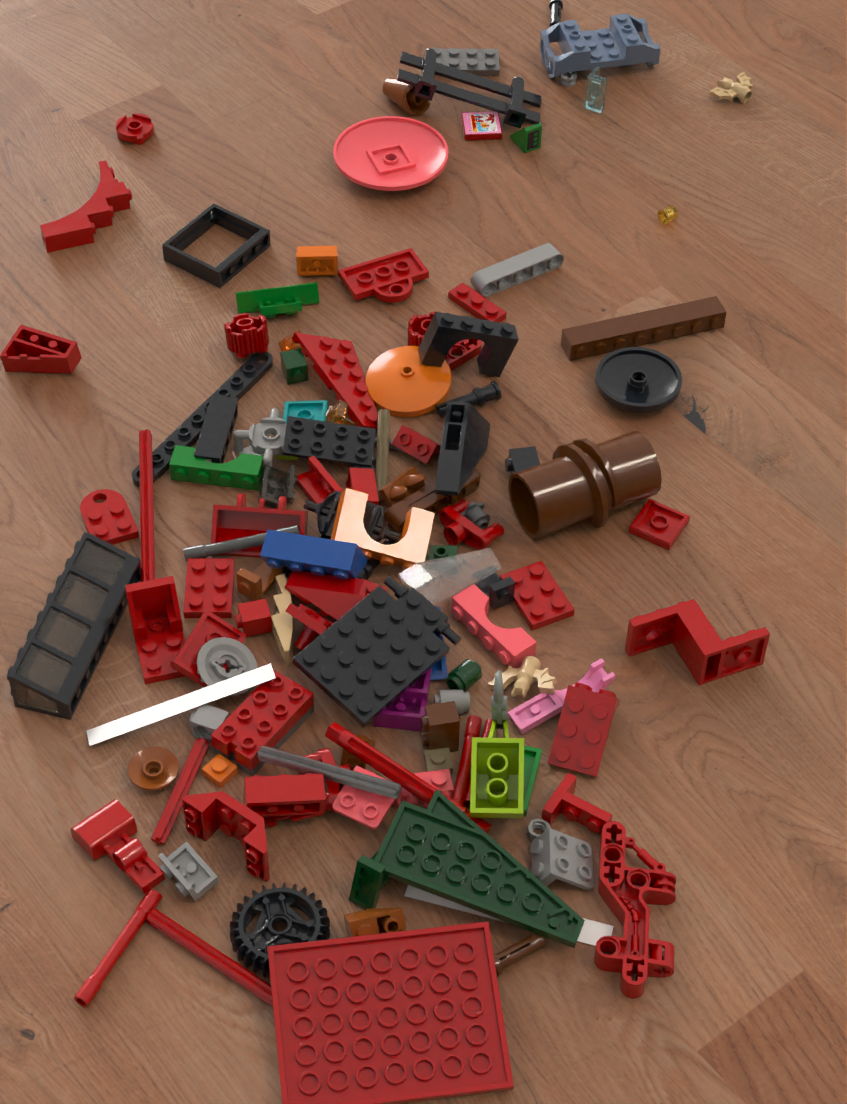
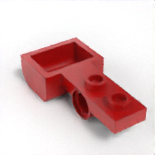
[70,799,165,894]

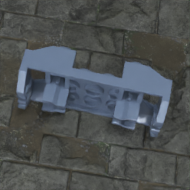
[539,14,661,78]

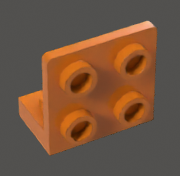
[296,246,338,276]

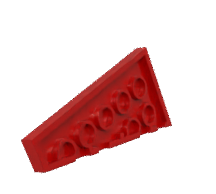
[292,332,378,434]

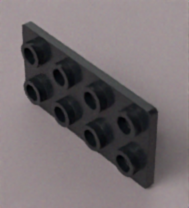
[282,416,376,468]

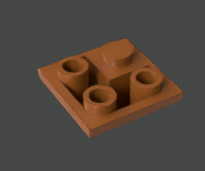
[344,908,407,937]

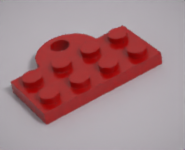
[338,248,429,303]

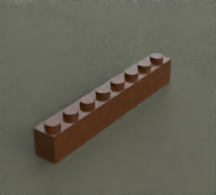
[561,296,727,361]

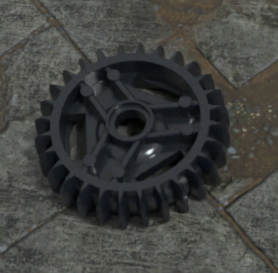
[230,882,330,978]

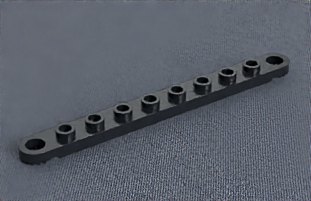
[132,352,273,487]

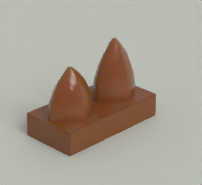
[379,466,426,508]

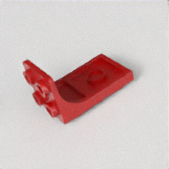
[547,682,620,777]

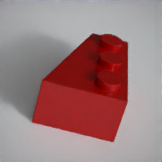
[0,325,82,374]
[243,773,326,828]

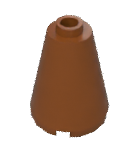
[382,78,431,116]

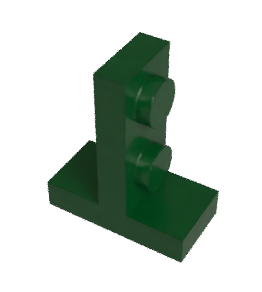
[349,850,391,909]

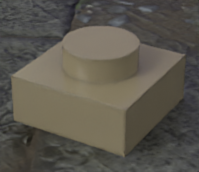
[424,748,453,774]

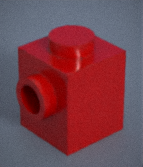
[235,598,272,637]

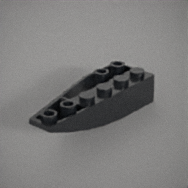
[435,402,490,496]

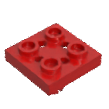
[285,603,334,650]

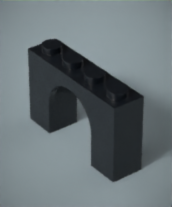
[418,312,519,377]

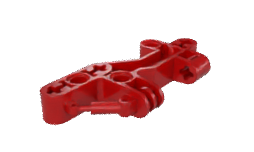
[594,821,676,999]

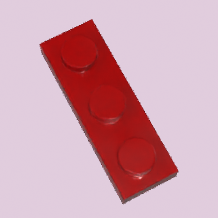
[448,283,507,323]

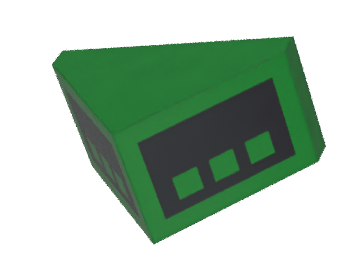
[510,123,542,153]

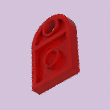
[80,489,139,550]

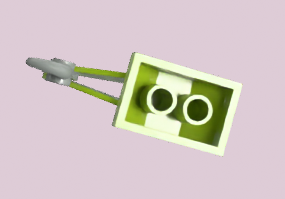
[470,670,524,818]

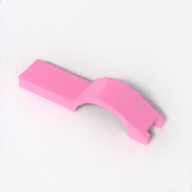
[508,658,616,735]

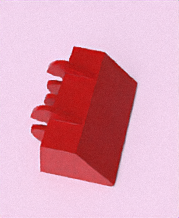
[211,493,308,558]

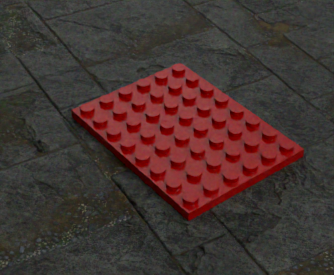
[267,921,514,1104]

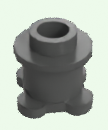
[461,502,490,530]

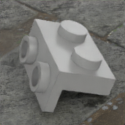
[158,841,220,901]

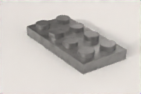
[427,48,500,76]

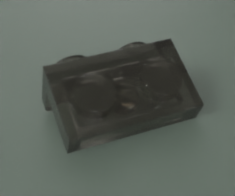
[258,465,297,509]

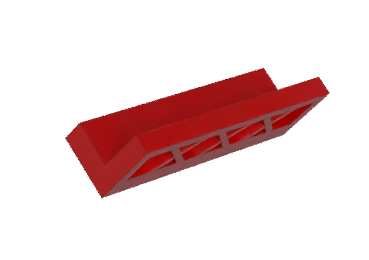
[295,456,343,504]

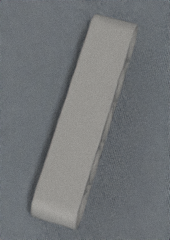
[471,243,564,297]

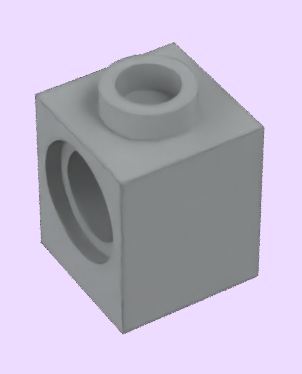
[189,704,229,743]

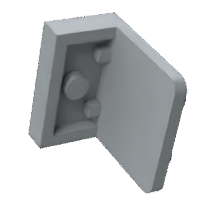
[530,828,594,890]

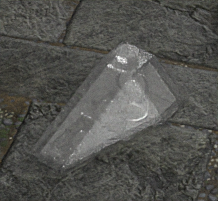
[398,548,502,607]

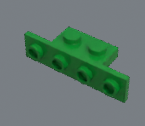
[235,282,320,318]

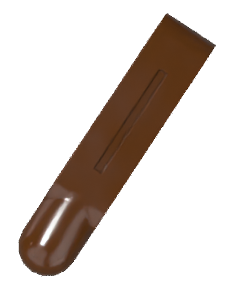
[385,469,480,535]

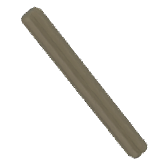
[375,409,390,502]

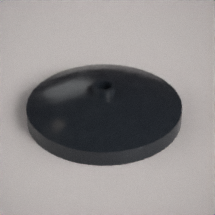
[595,347,682,413]

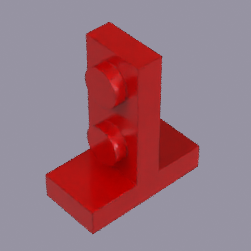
[541,773,613,834]

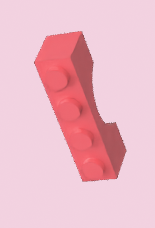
[451,584,537,669]

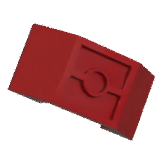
[182,791,270,882]

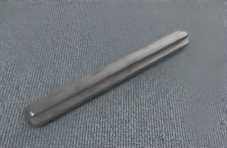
[257,746,402,799]

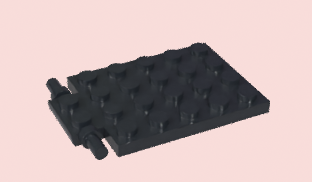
[292,576,461,728]

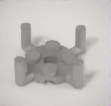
[233,408,287,479]

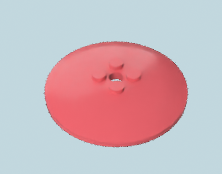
[333,116,449,191]

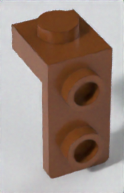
[236,561,283,601]

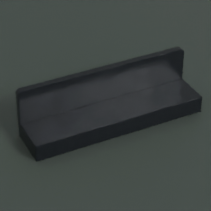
[194,395,238,463]

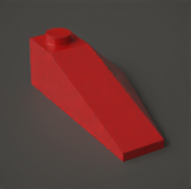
[285,571,387,620]

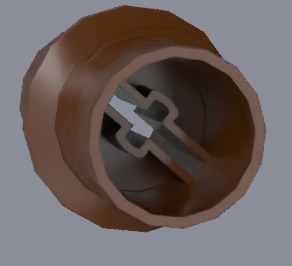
[508,431,662,538]

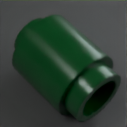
[446,659,482,692]

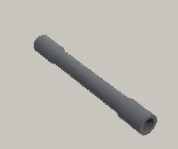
[183,525,300,562]

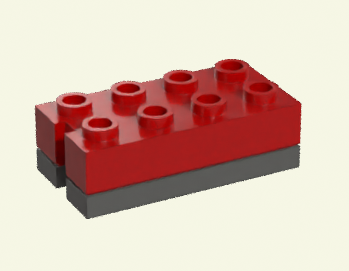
[211,670,314,777]

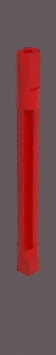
[325,722,492,834]

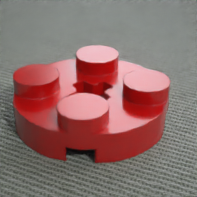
[116,113,154,145]

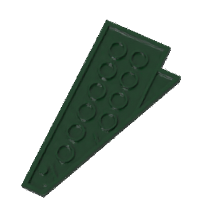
[374,790,585,948]

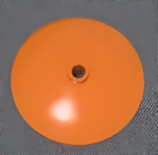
[366,346,452,417]

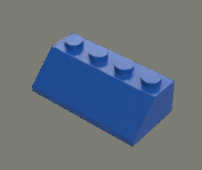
[260,529,368,580]

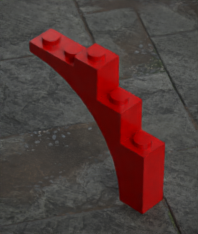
[40,160,132,253]

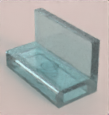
[584,66,607,113]

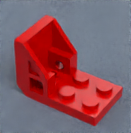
[125,576,186,685]

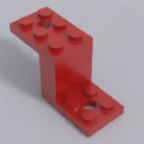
[625,599,770,685]

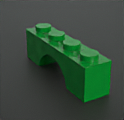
[169,445,264,491]

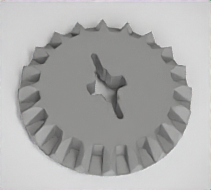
[195,637,258,697]

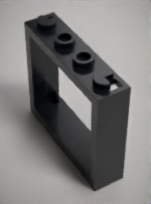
[162,203,271,288]

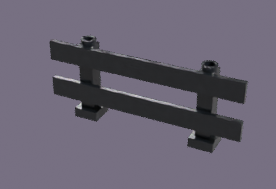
[397,48,541,129]

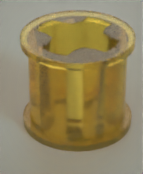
[657,205,678,225]

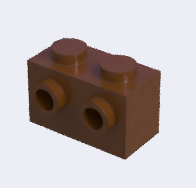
[420,701,460,752]

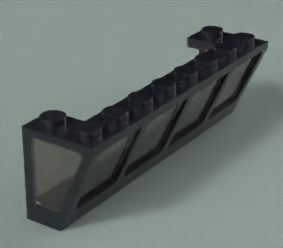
[7,532,141,720]

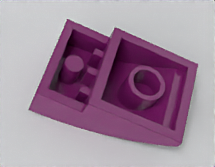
[374,668,432,732]

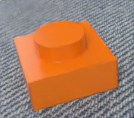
[202,753,238,788]

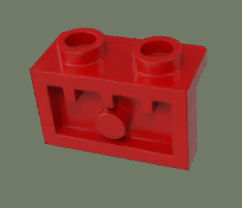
[392,425,441,464]

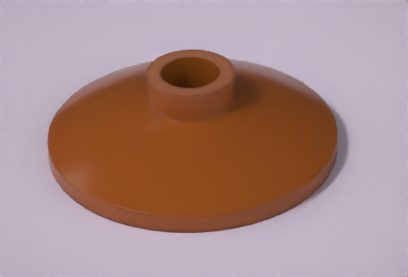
[127,747,179,791]

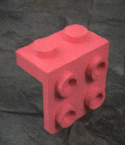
[332,765,403,830]

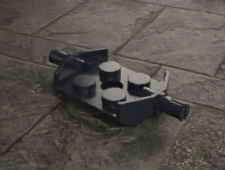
[304,490,401,543]

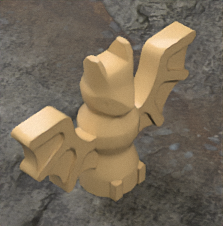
[709,72,753,104]
[488,656,557,698]

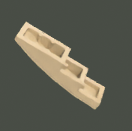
[271,574,294,666]

